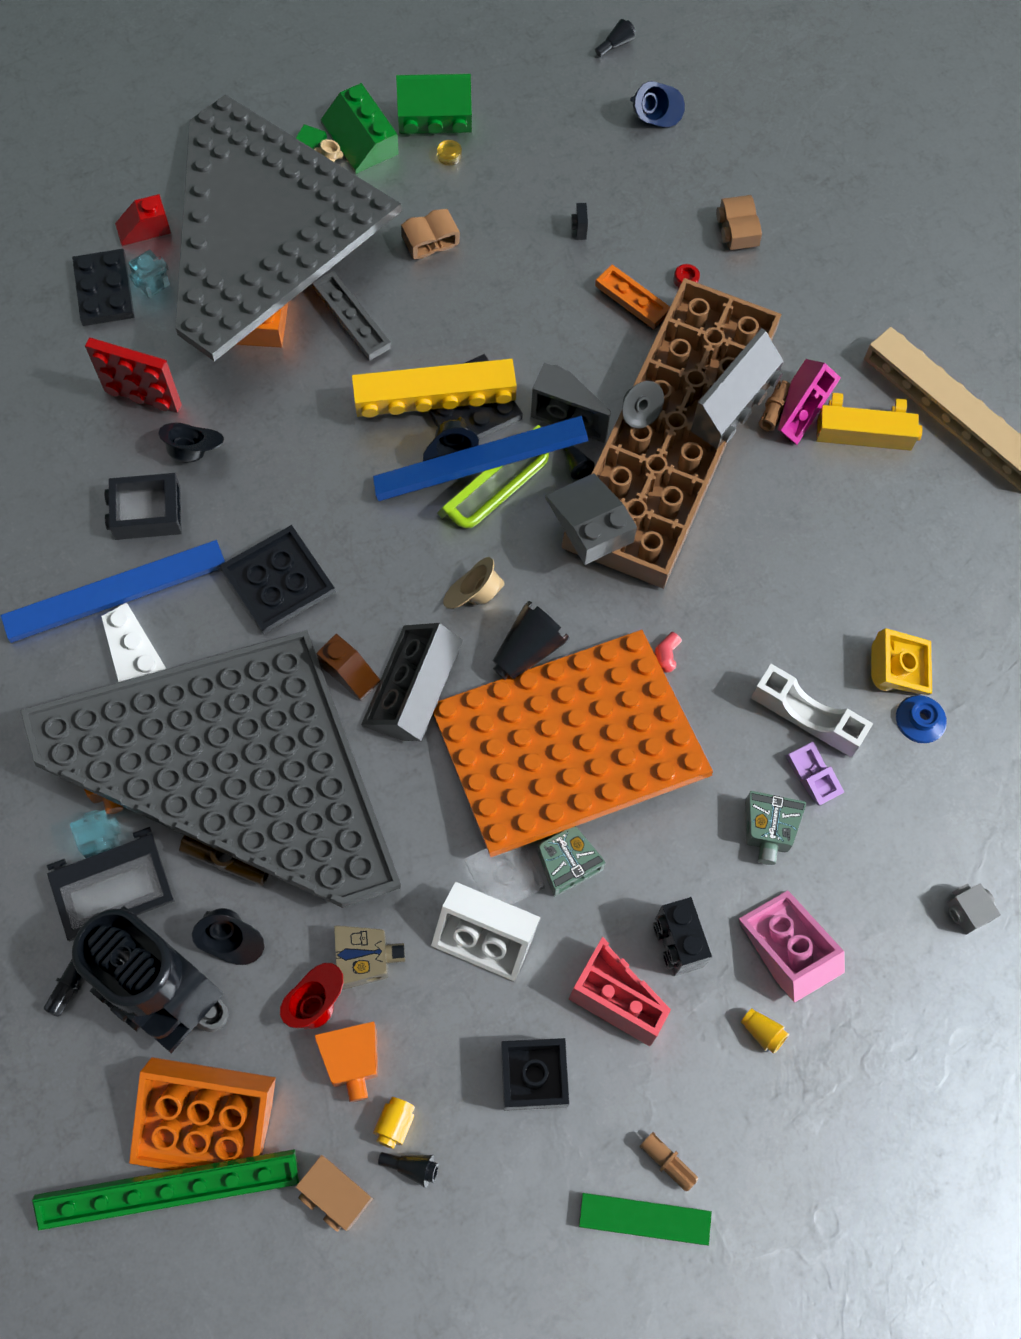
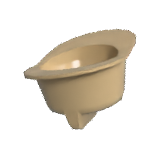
[443,557,505,609]

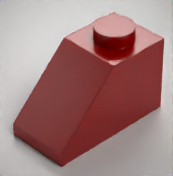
[115,194,171,246]

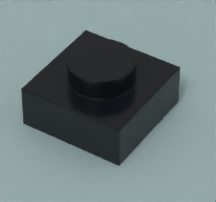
[571,203,588,240]

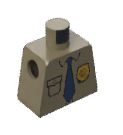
[334,926,405,990]

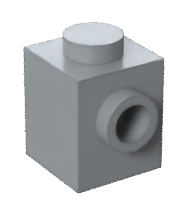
[947,883,1001,935]

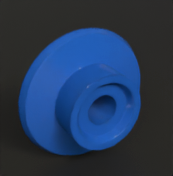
[896,695,947,743]

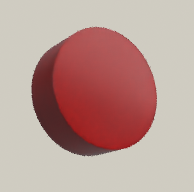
[674,264,700,288]

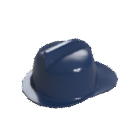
[630,81,685,127]

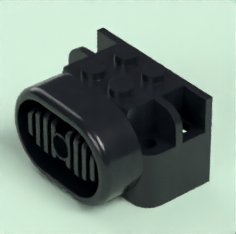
[72,905,224,1054]

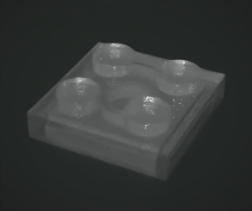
[465,845,545,905]

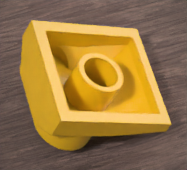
[871,628,932,695]

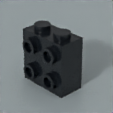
[653,897,712,976]

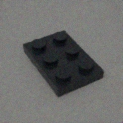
[72,249,135,326]

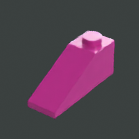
[778,359,841,445]

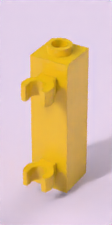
[816,393,922,451]

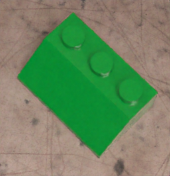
[396,74,472,134]
[320,83,399,174]

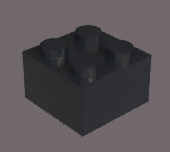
[501,1038,569,1111]

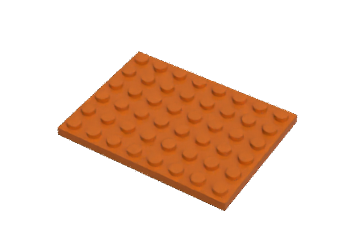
[433,630,713,858]

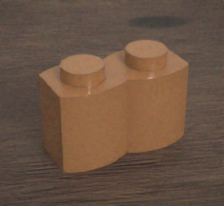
[716,195,762,250]
[401,209,460,259]

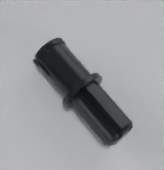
[44,959,83,1017]

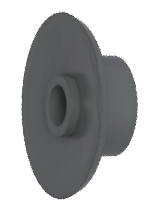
[622,381,664,428]

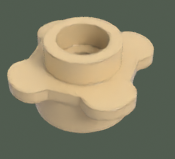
[314,139,343,162]

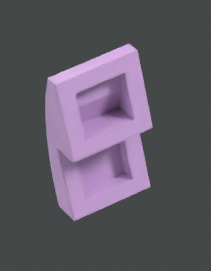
[785,742,844,806]

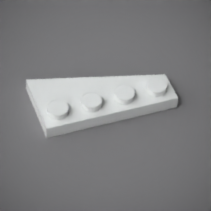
[101,603,166,682]

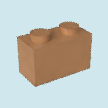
[296,1155,373,1232]

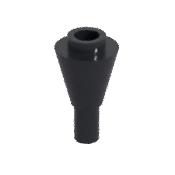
[595,19,635,57]
[563,446,595,480]
[378,1152,439,1188]

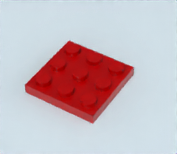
[85,337,182,413]

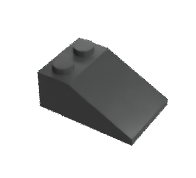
[531,363,611,443]
[545,473,637,565]

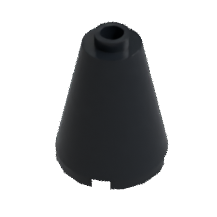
[492,601,570,680]

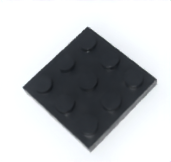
[428,354,523,439]
[219,525,336,634]

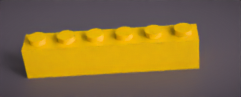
[352,359,517,418]

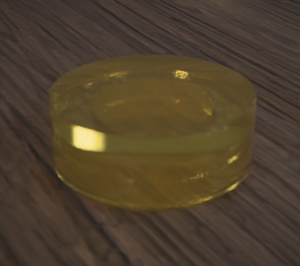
[437,140,462,166]

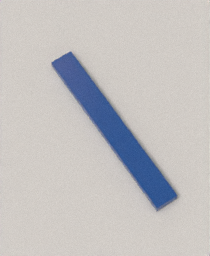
[373,416,589,501]
[0,540,225,643]

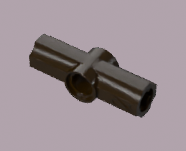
[179,835,270,886]

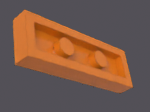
[595,264,670,329]

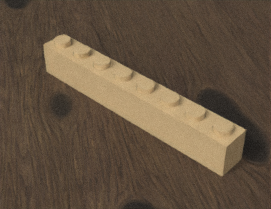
[864,327,1021,492]

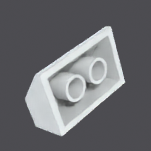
[431,882,540,982]

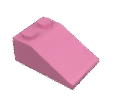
[739,890,845,1003]

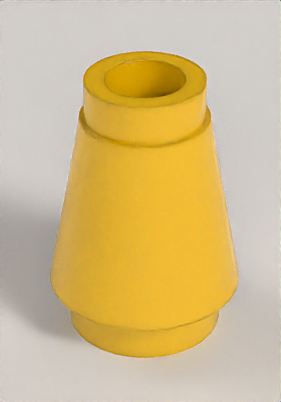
[741,1008,789,1054]

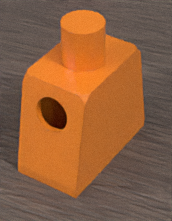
[315,1021,378,1102]

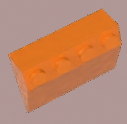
[129,1057,276,1171]

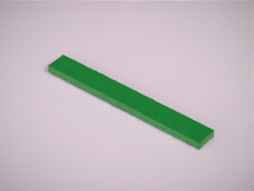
[32,1149,300,1231]

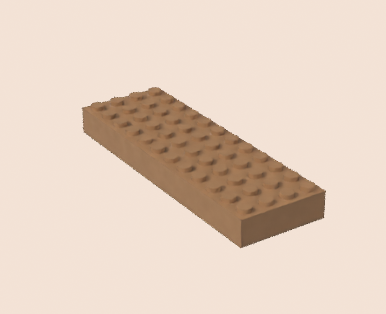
[562,278,782,589]

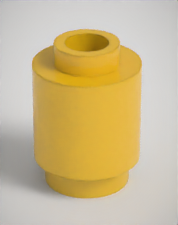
[373,1097,414,1149]

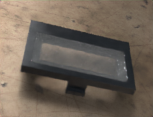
[47,827,175,942]

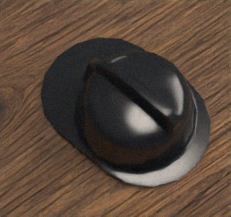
[423,417,479,461]
[158,423,224,462]
[192,908,265,965]

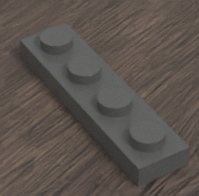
[312,271,391,361]

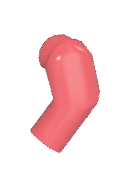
[654,632,681,673]

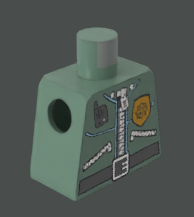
[745,791,806,865]
[537,826,606,897]

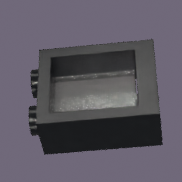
[104,473,182,540]

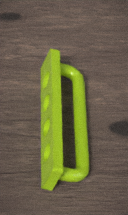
[437,424,549,528]

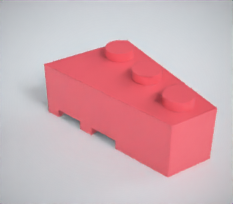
[569,936,671,1047]

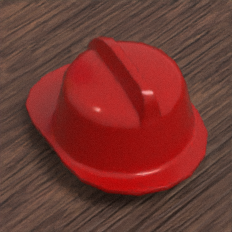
[280,963,344,1029]

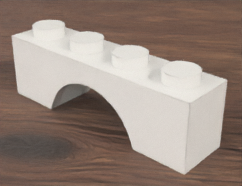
[751,664,873,757]

